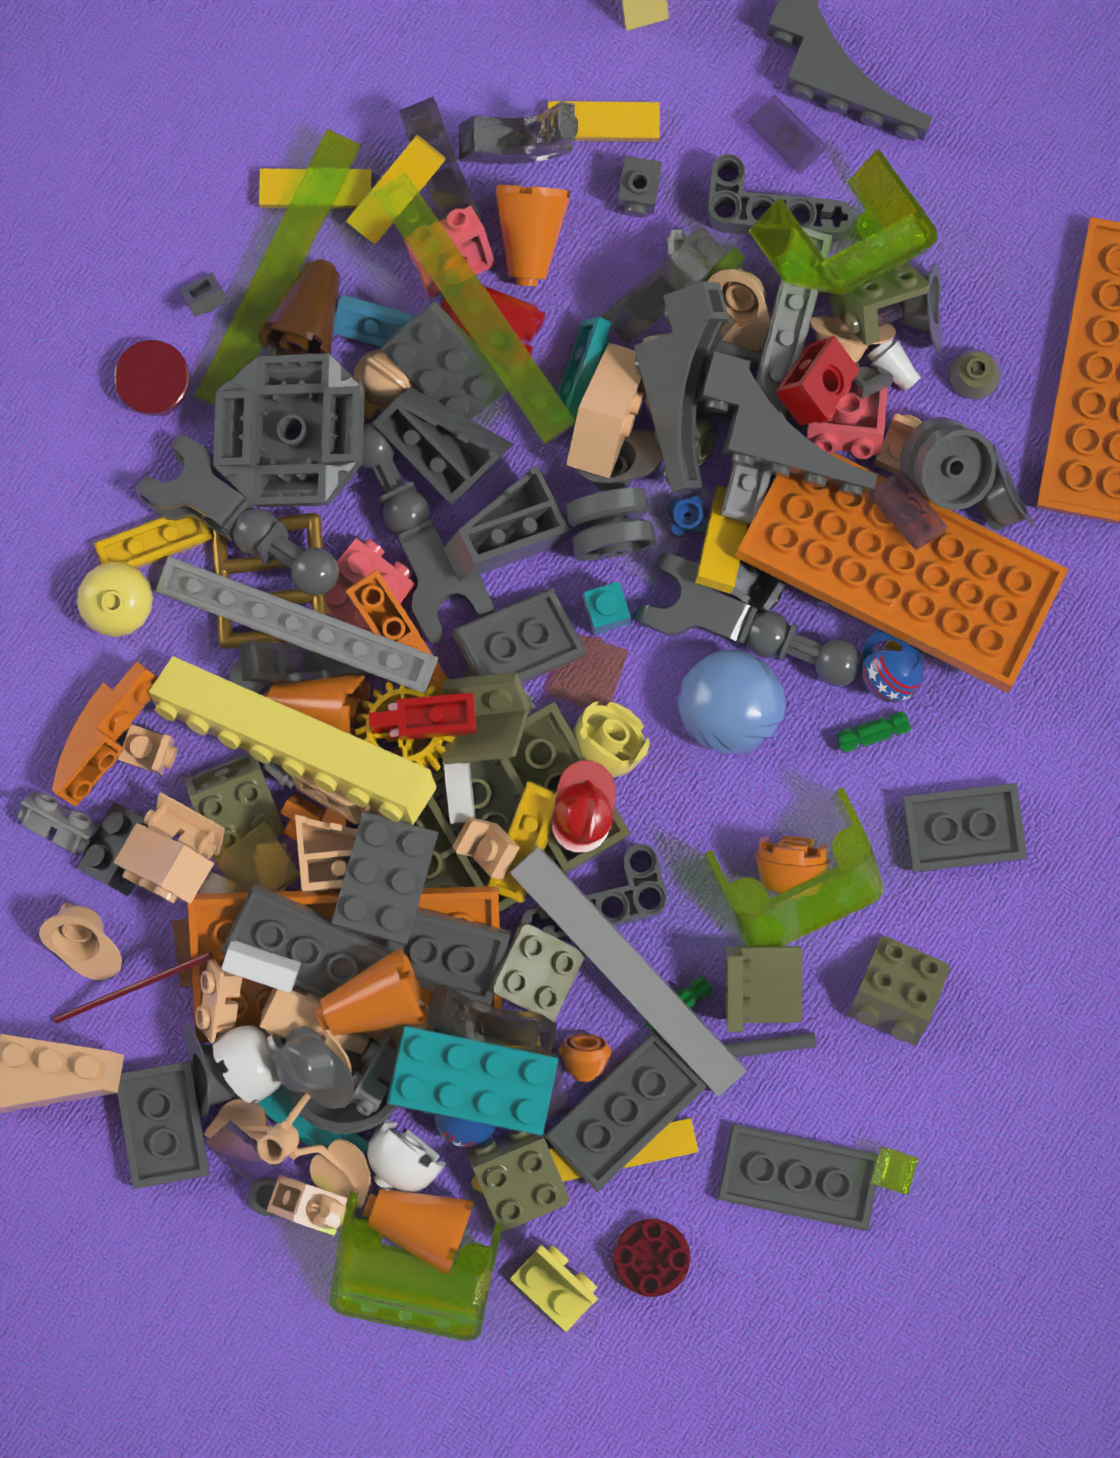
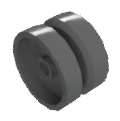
[900,417,997,510]
[565,488,656,561]

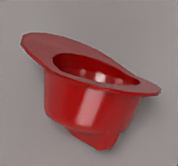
[552,760,615,852]

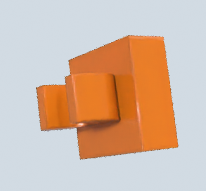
[280,793,327,841]

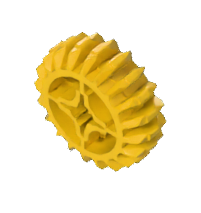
[354,682,455,771]

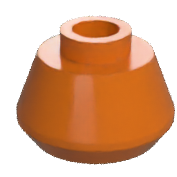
[559,1033,611,1082]

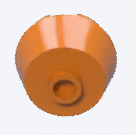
[754,835,830,898]

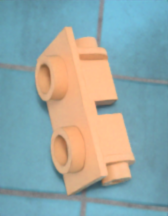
[144,793,225,859]
[196,958,242,1043]

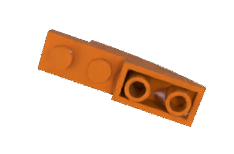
[345,569,448,696]
[52,661,158,807]

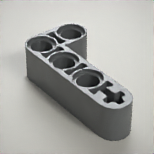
[707,154,854,242]
[521,844,667,940]

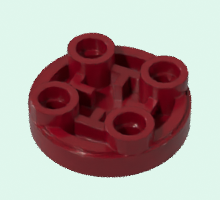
[114,340,190,416]
[613,1219,691,1297]

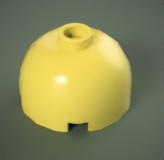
[77,561,153,637]
[572,702,650,778]

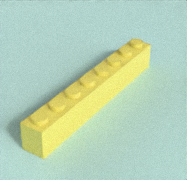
[149,656,436,825]

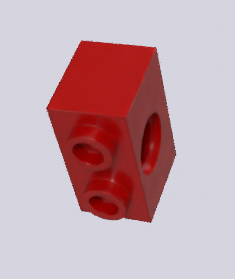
[775,336,860,426]

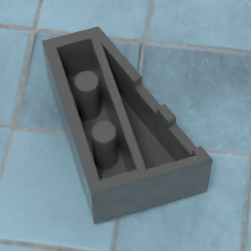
[373,387,514,505]
[443,464,570,582]

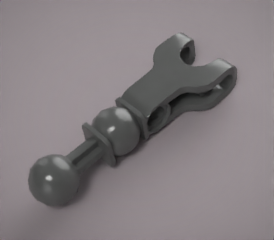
[361,422,494,644]
[134,434,339,596]
[634,552,863,687]

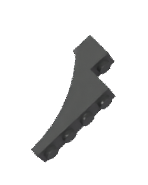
[767,0,932,141]
[634,282,729,492]
[697,351,878,497]

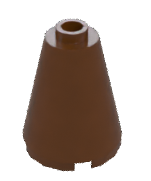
[257,259,341,355]

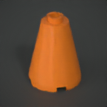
[496,185,570,287]
[263,675,371,737]
[316,948,429,1036]
[363,1189,474,1275]

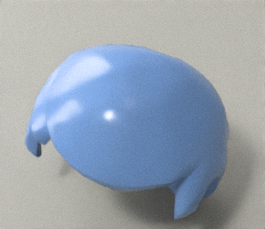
[677,650,786,754]

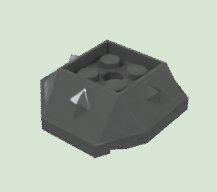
[213,353,365,507]

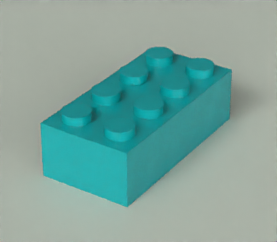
[387,1026,559,1136]

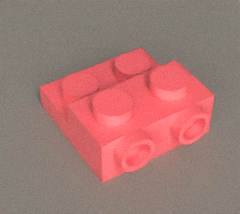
[404,206,496,299]
[806,387,888,459]
[326,538,416,632]

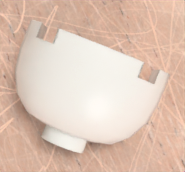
[212,1025,284,1104]
[367,1119,446,1192]

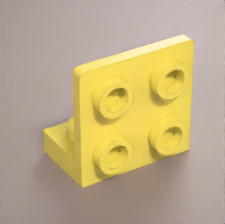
[510,1245,598,1332]

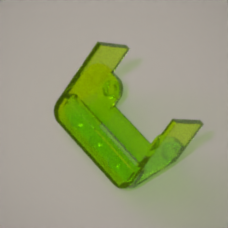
[749,149,938,295]
[703,787,884,946]
[329,1192,503,1341]

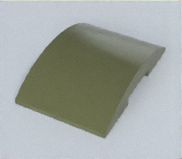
[359,702,631,914]

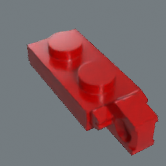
[368,693,477,740]

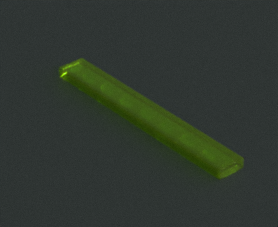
[195,129,361,406]
[374,172,576,444]

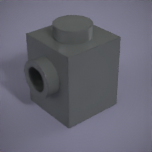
[617,156,662,217]

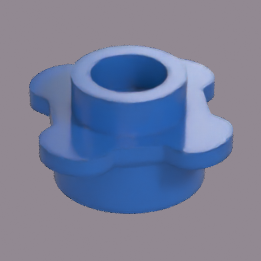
[668,496,708,536]

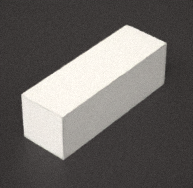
[443,761,476,825]
[221,941,301,993]

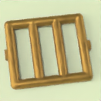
[211,513,328,649]

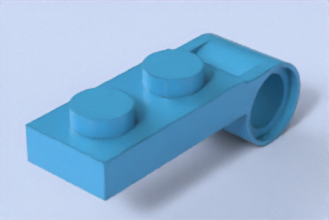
[334,295,416,347]

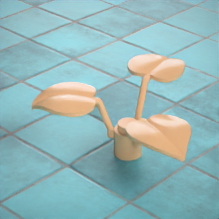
[204,1031,371,1208]

